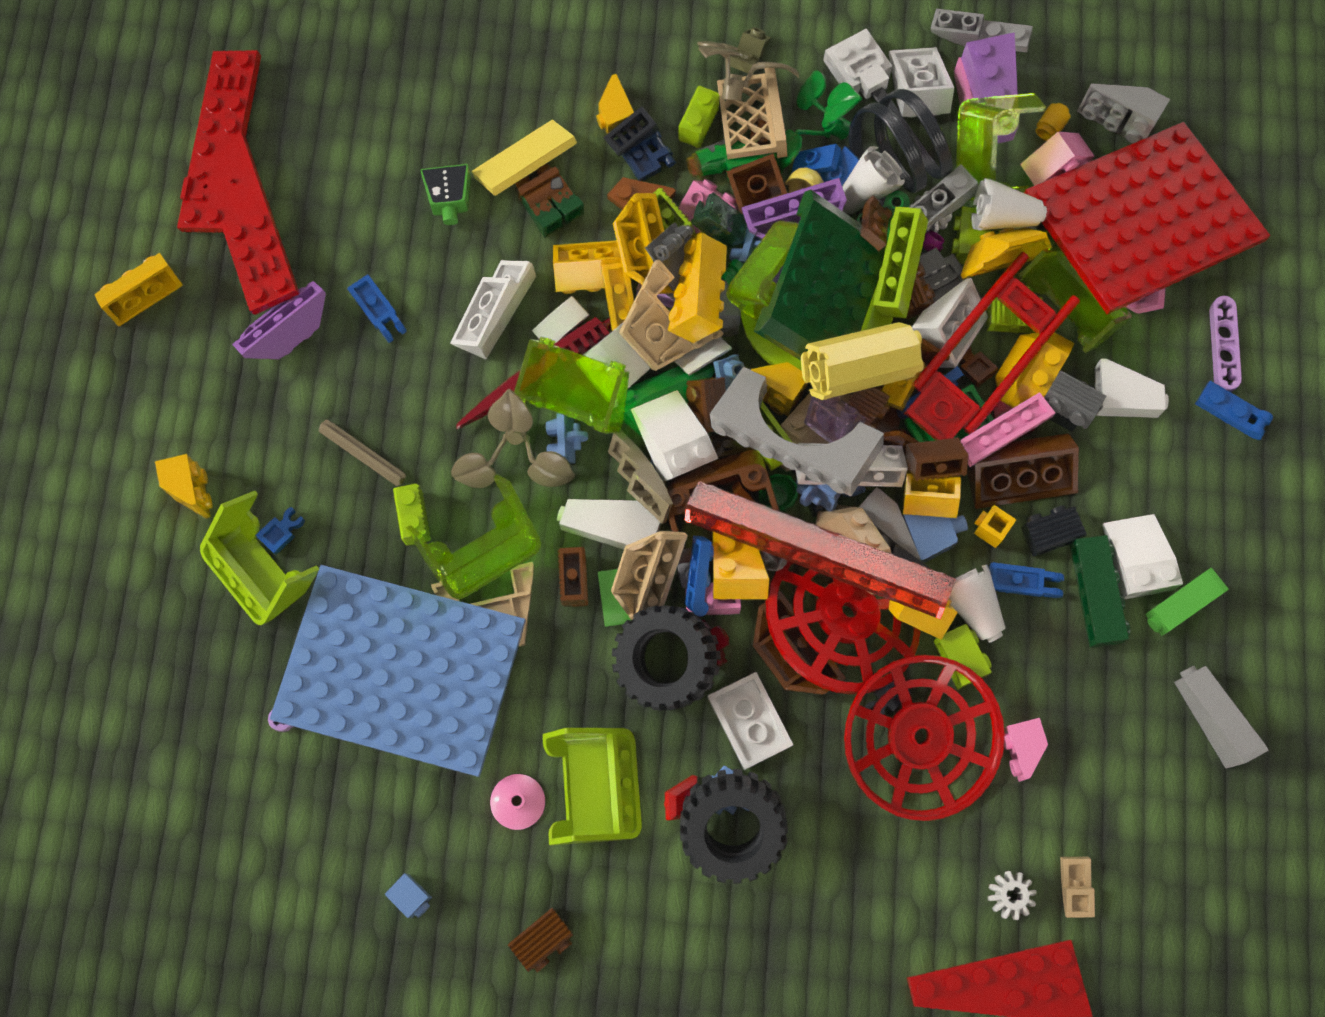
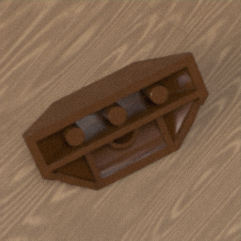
[753,591,846,695]

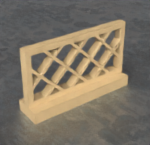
[717,68,788,159]

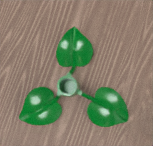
[775,70,863,174]

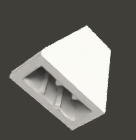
[1094,359,1169,418]

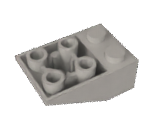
[1077,83,1170,143]

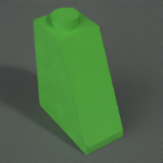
[1145,568,1228,636]

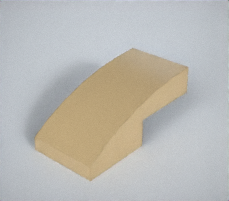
[1060,857,1095,918]

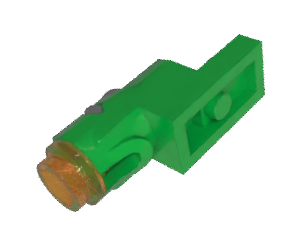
[686,139,776,183]

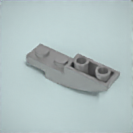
[931,9,1033,52]

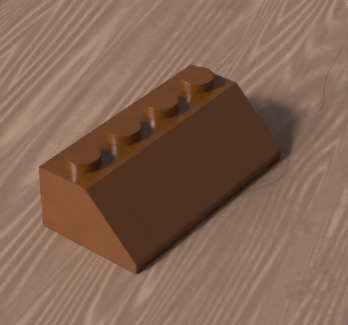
[967,433,1079,509]

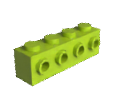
[873,207,928,318]

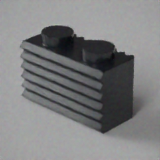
[1021,505,1087,557]

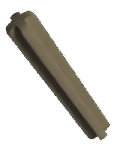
[319,420,406,486]

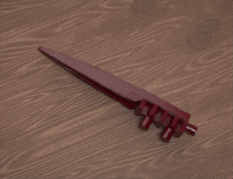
[456,317,612,429]

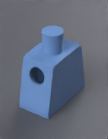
[902,514,968,563]

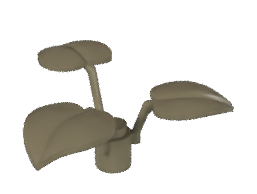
[697,41,800,101]
[451,389,575,488]

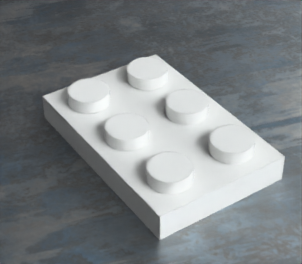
[708,672,793,770]

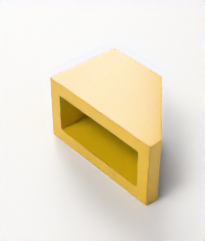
[596,74,635,134]

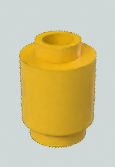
[1036,103,1071,141]

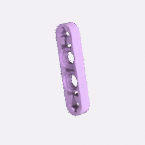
[1209,296,1242,392]

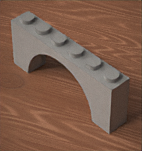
[710,367,884,496]

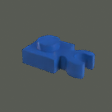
[256,507,305,555]

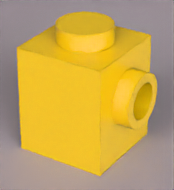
[974,505,1016,548]

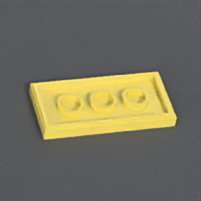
[471,120,577,196]

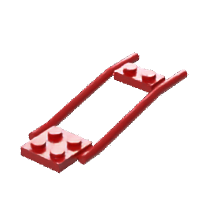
[904,251,1080,440]

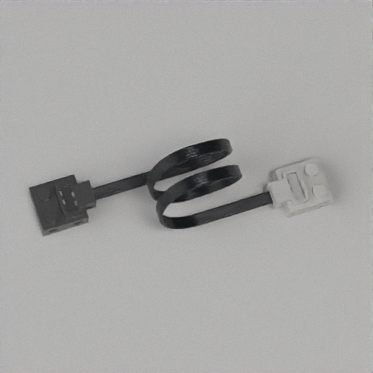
[823,29,980,302]

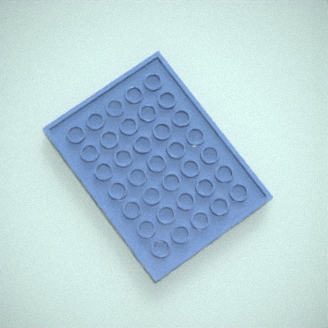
[270,565,526,777]

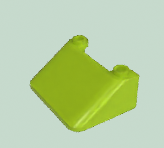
[543,728,642,845]

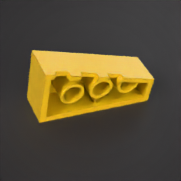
[668,233,727,343]
[712,496,769,599]

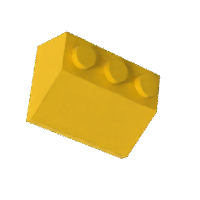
[553,240,632,294]
[94,253,183,327]

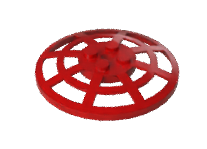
[766,542,920,694]
[844,655,1005,821]

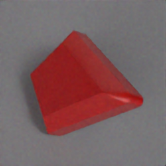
[664,775,698,821]

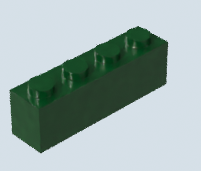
[1069,535,1131,648]

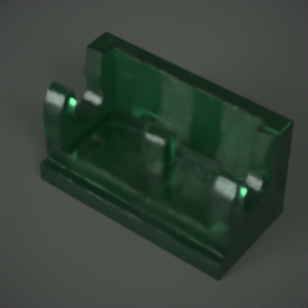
[691,193,747,248]

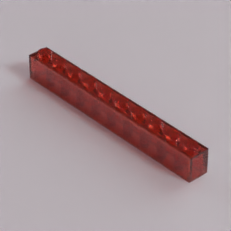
[684,481,956,620]

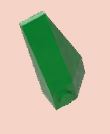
[612,363,715,438]

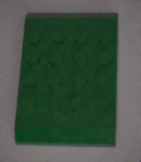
[754,190,885,360]

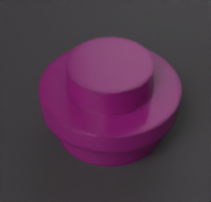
[923,230,945,252]

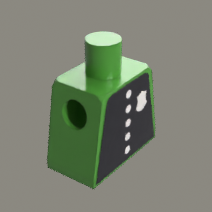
[421,164,471,225]

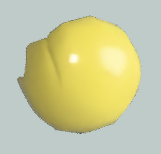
[785,167,824,193]

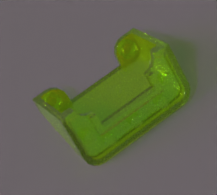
[514,336,630,434]

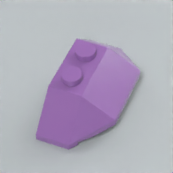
[742,178,847,251]
[233,281,326,359]

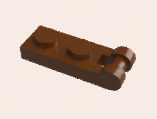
[860,195,893,251]

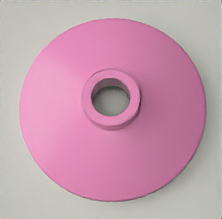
[490,774,545,830]

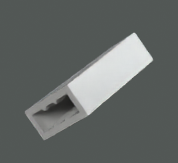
[557,499,662,549]

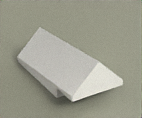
[451,260,536,359]

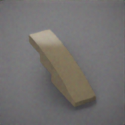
[608,430,673,524]

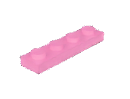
[960,392,1055,467]

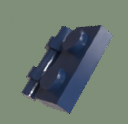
[615,125,676,181]

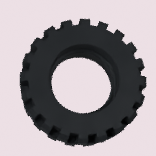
[612,605,721,711]
[680,769,788,884]

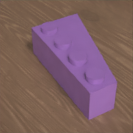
[961,32,1019,145]

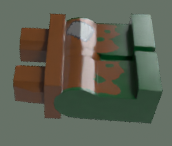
[515,163,584,238]

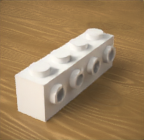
[795,443,908,487]

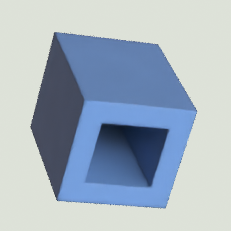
[385,873,432,918]

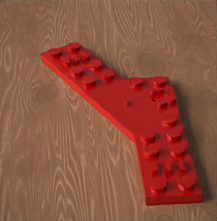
[177,50,300,315]

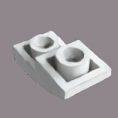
[532,296,589,348]

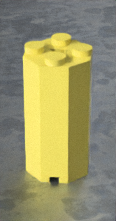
[801,322,924,400]

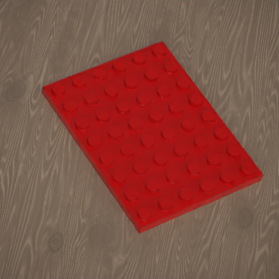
[1024,122,1270,315]

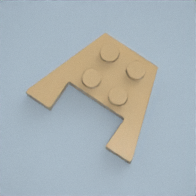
[619,260,724,371]
[431,562,534,647]

